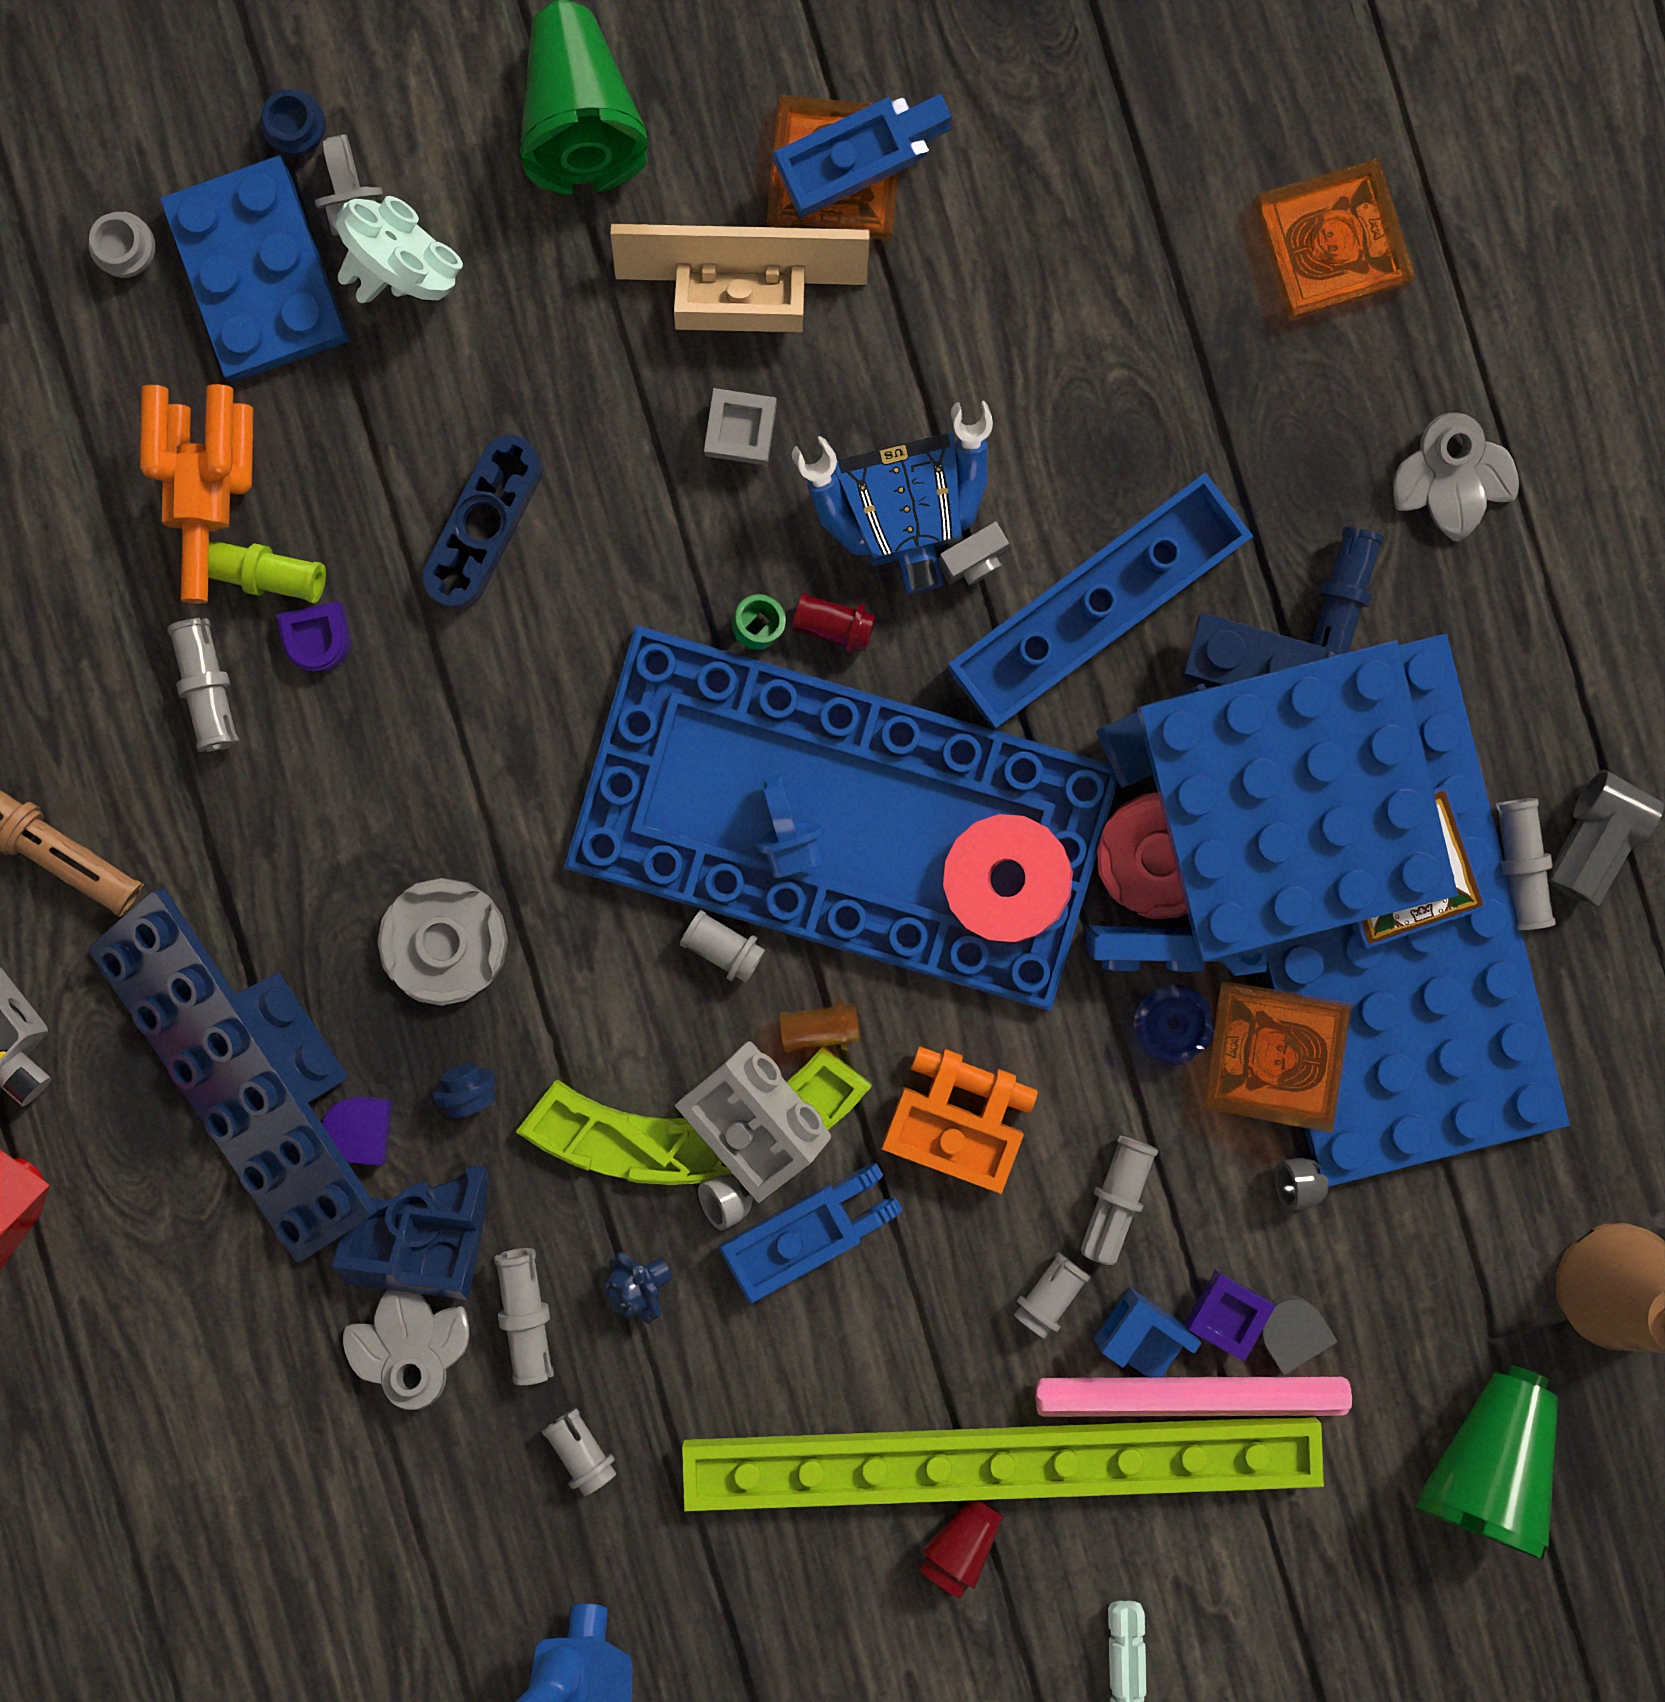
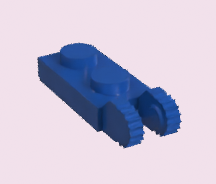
[718,1163,902,1304]

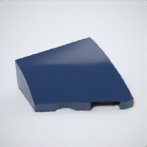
[332,1166,489,1300]

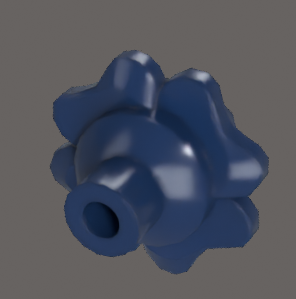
[604,1251,672,1324]

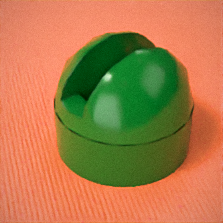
[732,594,786,650]

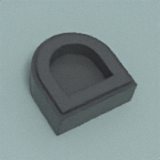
[1259,1295,1338,1375]

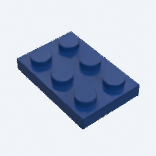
[160,155,350,383]

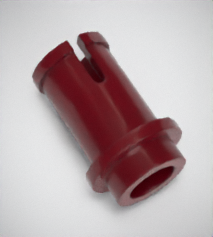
[792,593,876,654]

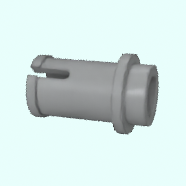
[680,910,765,983]
[1014,1252,1091,1338]
[541,1408,616,1496]

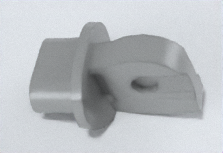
[315,134,383,236]

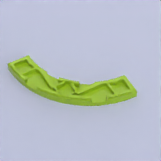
[516,1046,872,1185]

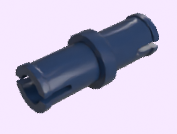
[1311,527,1384,654]

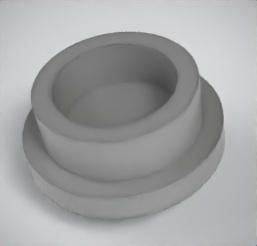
[89,212,155,278]

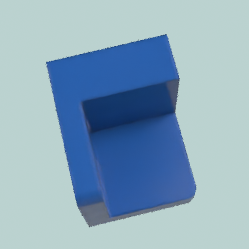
[1093,1286,1201,1377]

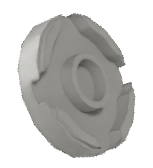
[378,878,508,1005]

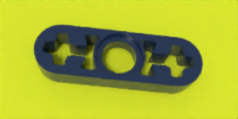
[423,435,543,609]

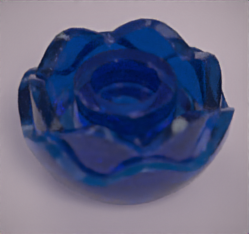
[1134,984,1214,1065]

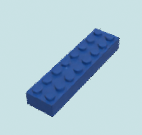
[946,472,1253,730]

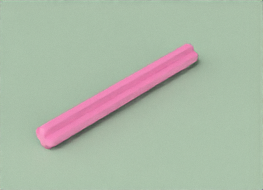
[1035,1377,1352,1417]

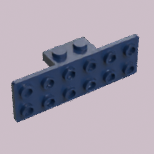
[89,888,377,1262]

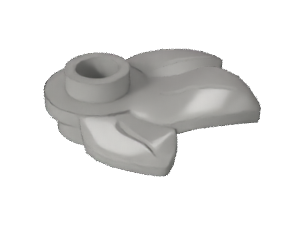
[1393,412,1519,541]
[343,1290,470,1410]

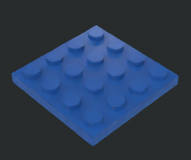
[1136,640,1458,961]

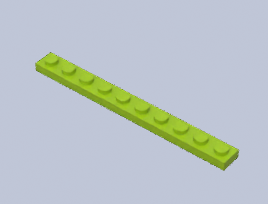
[682,1416,1324,1511]

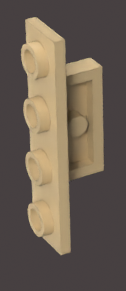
[610,224,869,332]

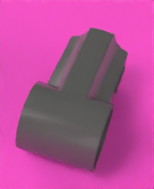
[1547,769,1664,906]

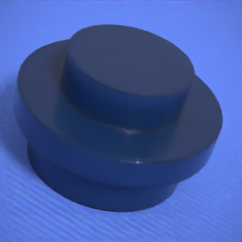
[260,89,326,156]
[433,1063,496,1118]

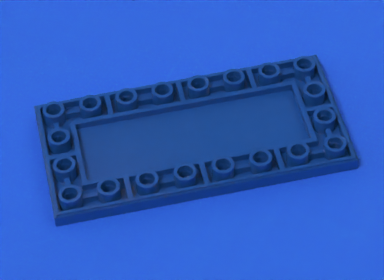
[564,625,1118,1011]

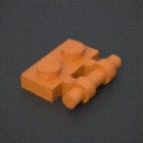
[881,1046,1038,1194]

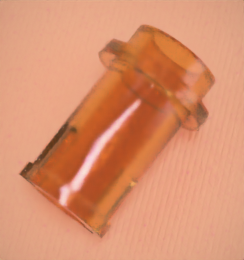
[780,999,861,1053]

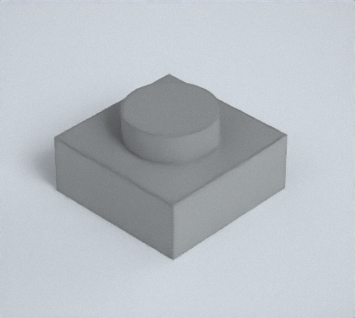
[704,388,777,466]
[938,522,1009,585]

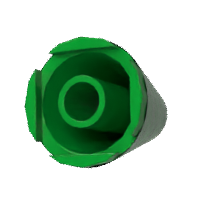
[520,0,649,194]
[1416,1365,1558,1560]

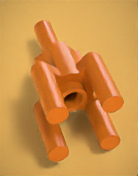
[140,384,253,604]

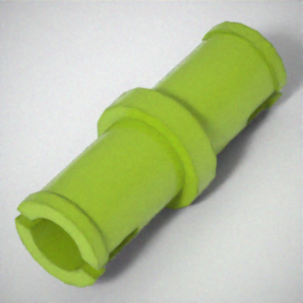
[208,540,326,603]

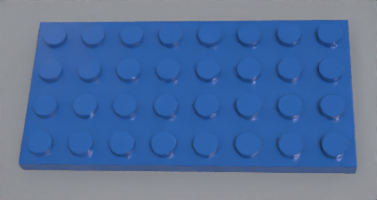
[1265,633,1570,1186]

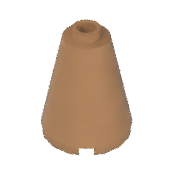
[1556,1223,1665,1353]

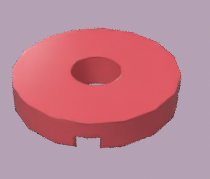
[943,814,1073,943]

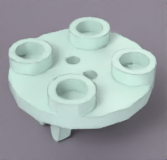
[336,196,463,303]

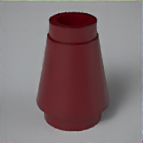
[918,1500,1004,1599]

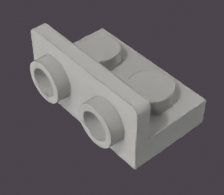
[674,1041,831,1203]

